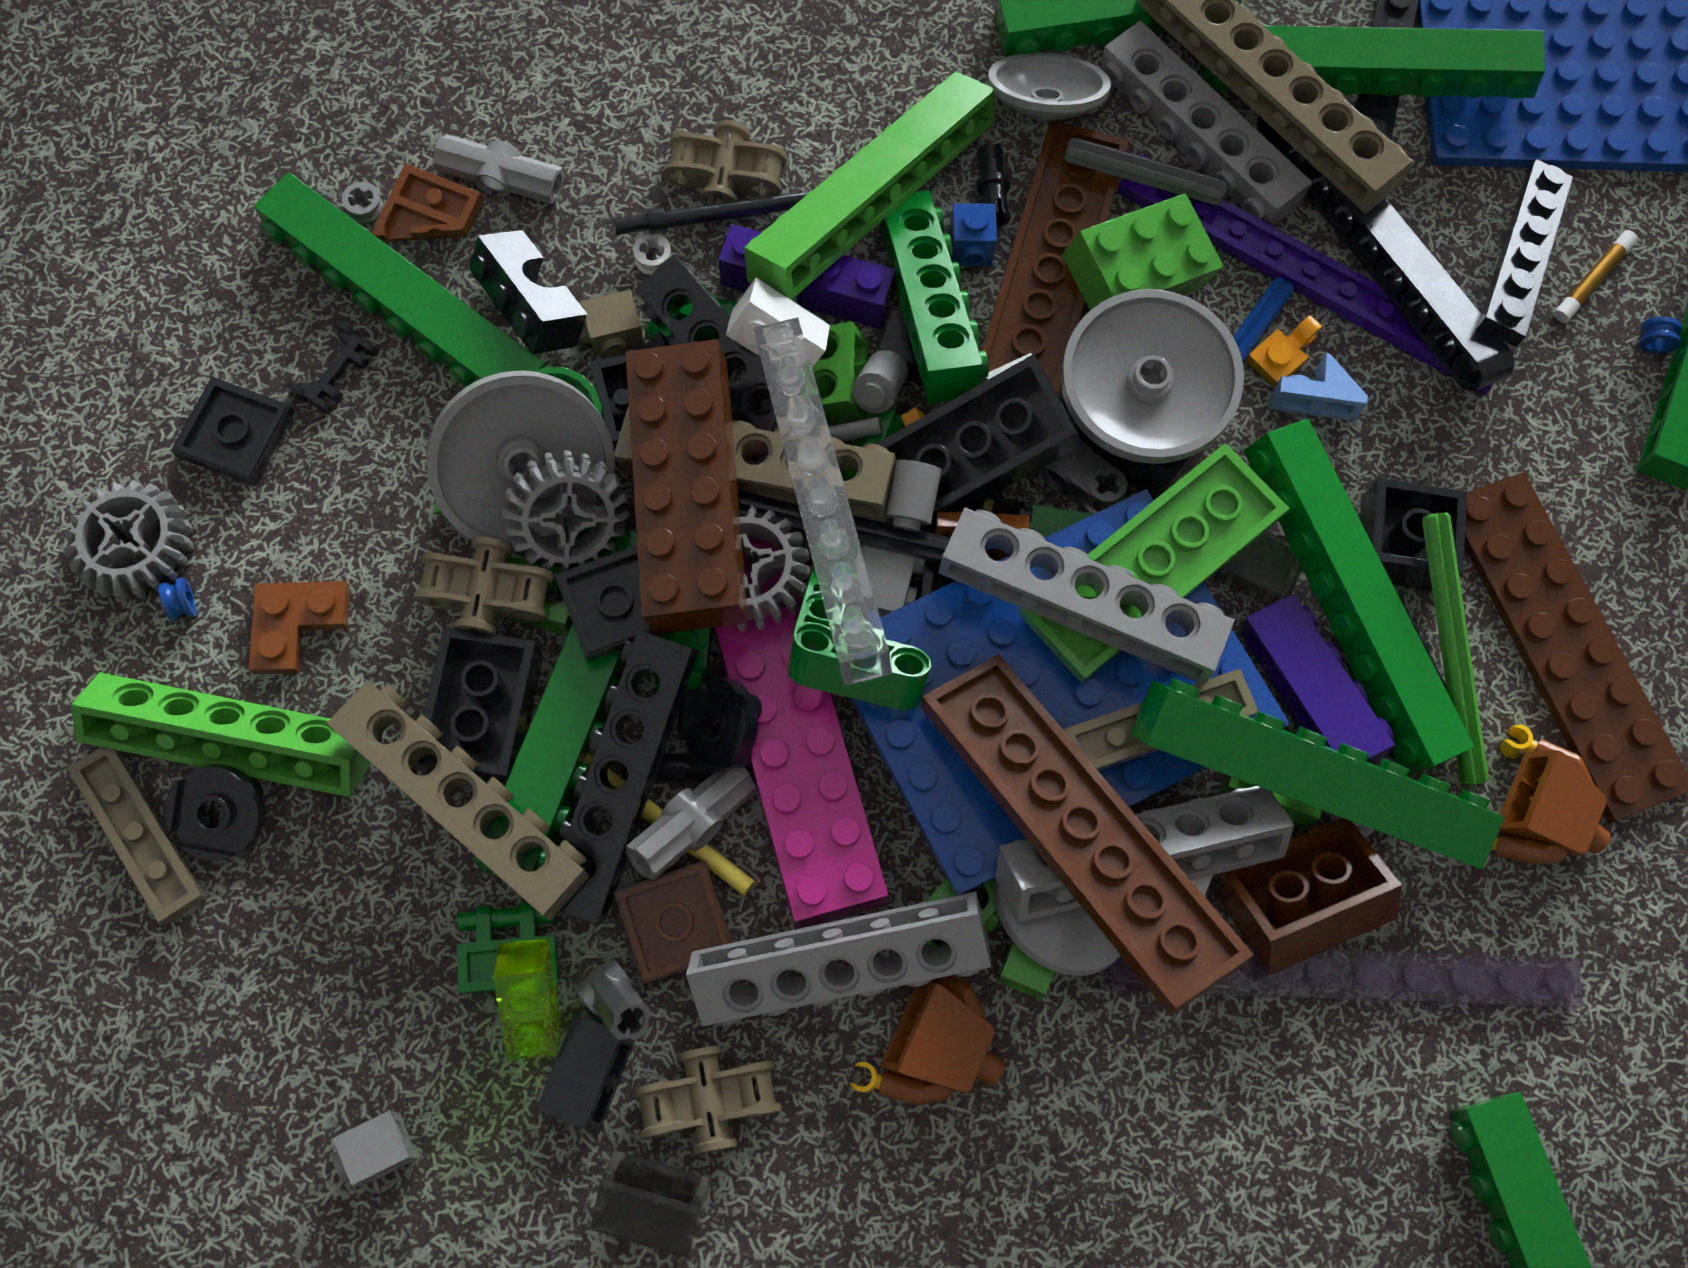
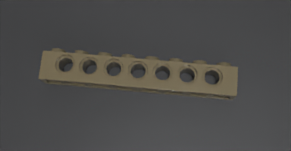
[1136,0,1413,214]

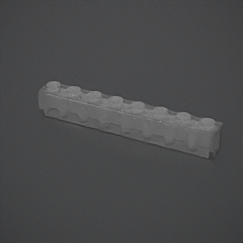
[753,317,892,686]

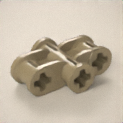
[662,120,788,205]
[413,536,554,635]
[633,1046,783,1155]

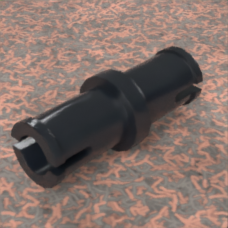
[977,143,1011,228]

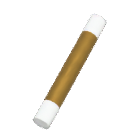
[1553,230,1638,324]

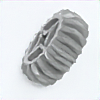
[502,449,629,572]
[63,480,194,602]
[723,505,811,631]

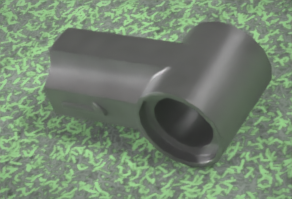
[574,957,652,1041]

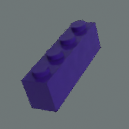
[718,224,895,330]
[1241,594,1395,765]

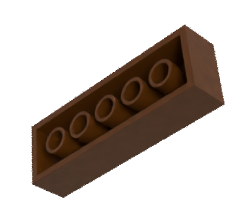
[626,339,748,635]

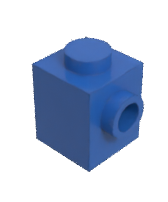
[949,203,997,266]

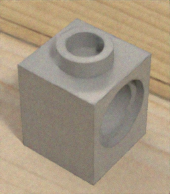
[332,1110,418,1187]

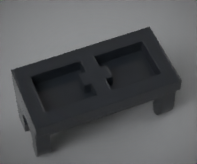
[536,1014,635,1134]

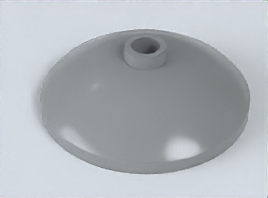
[988,53,1111,122]
[995,881,1121,976]

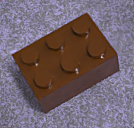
[1220,818,1402,974]

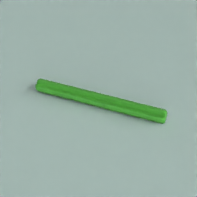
[1422,513,1489,785]

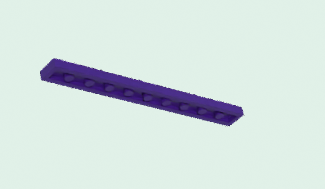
[1117,154,1495,395]

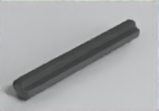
[1064,137,1227,205]

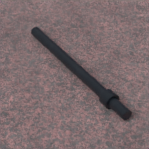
[613,190,812,236]

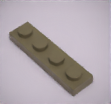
[1063,669,1258,771]
[67,747,207,926]

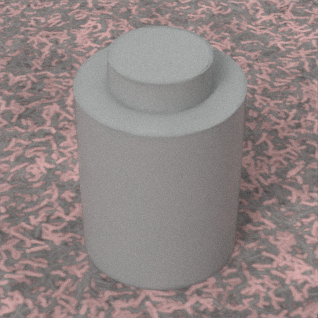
[852,350,908,413]
[885,460,942,532]

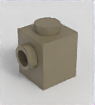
[580,289,644,358]

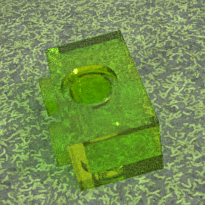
[493,938,561,1061]

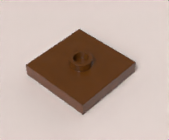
[613,861,732,984]

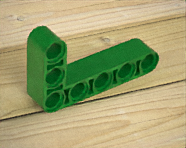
[787,517,931,710]

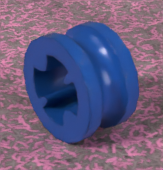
[1639,316,1682,354]
[158,577,197,622]

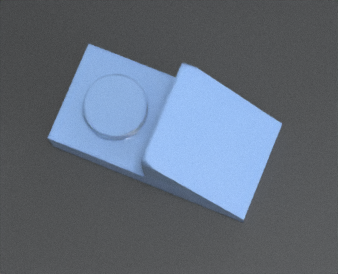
[1270,353,1368,421]

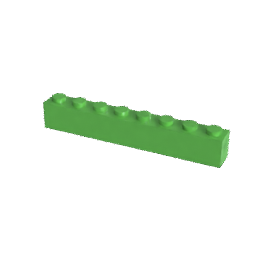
[744,71,995,300]

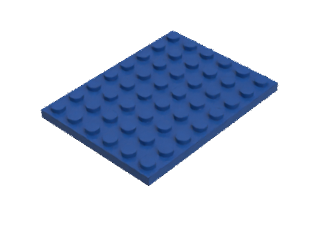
[1416,0,1688,172]
[850,489,1290,896]

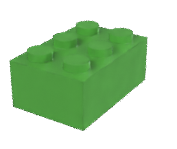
[1062,193,1224,310]

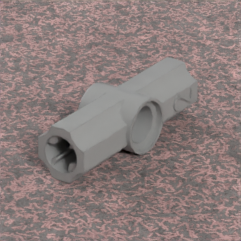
[432,134,564,204]
[625,768,757,881]

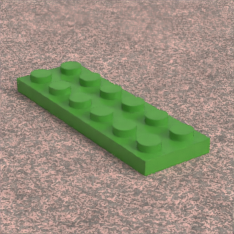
[1019,443,1290,684]

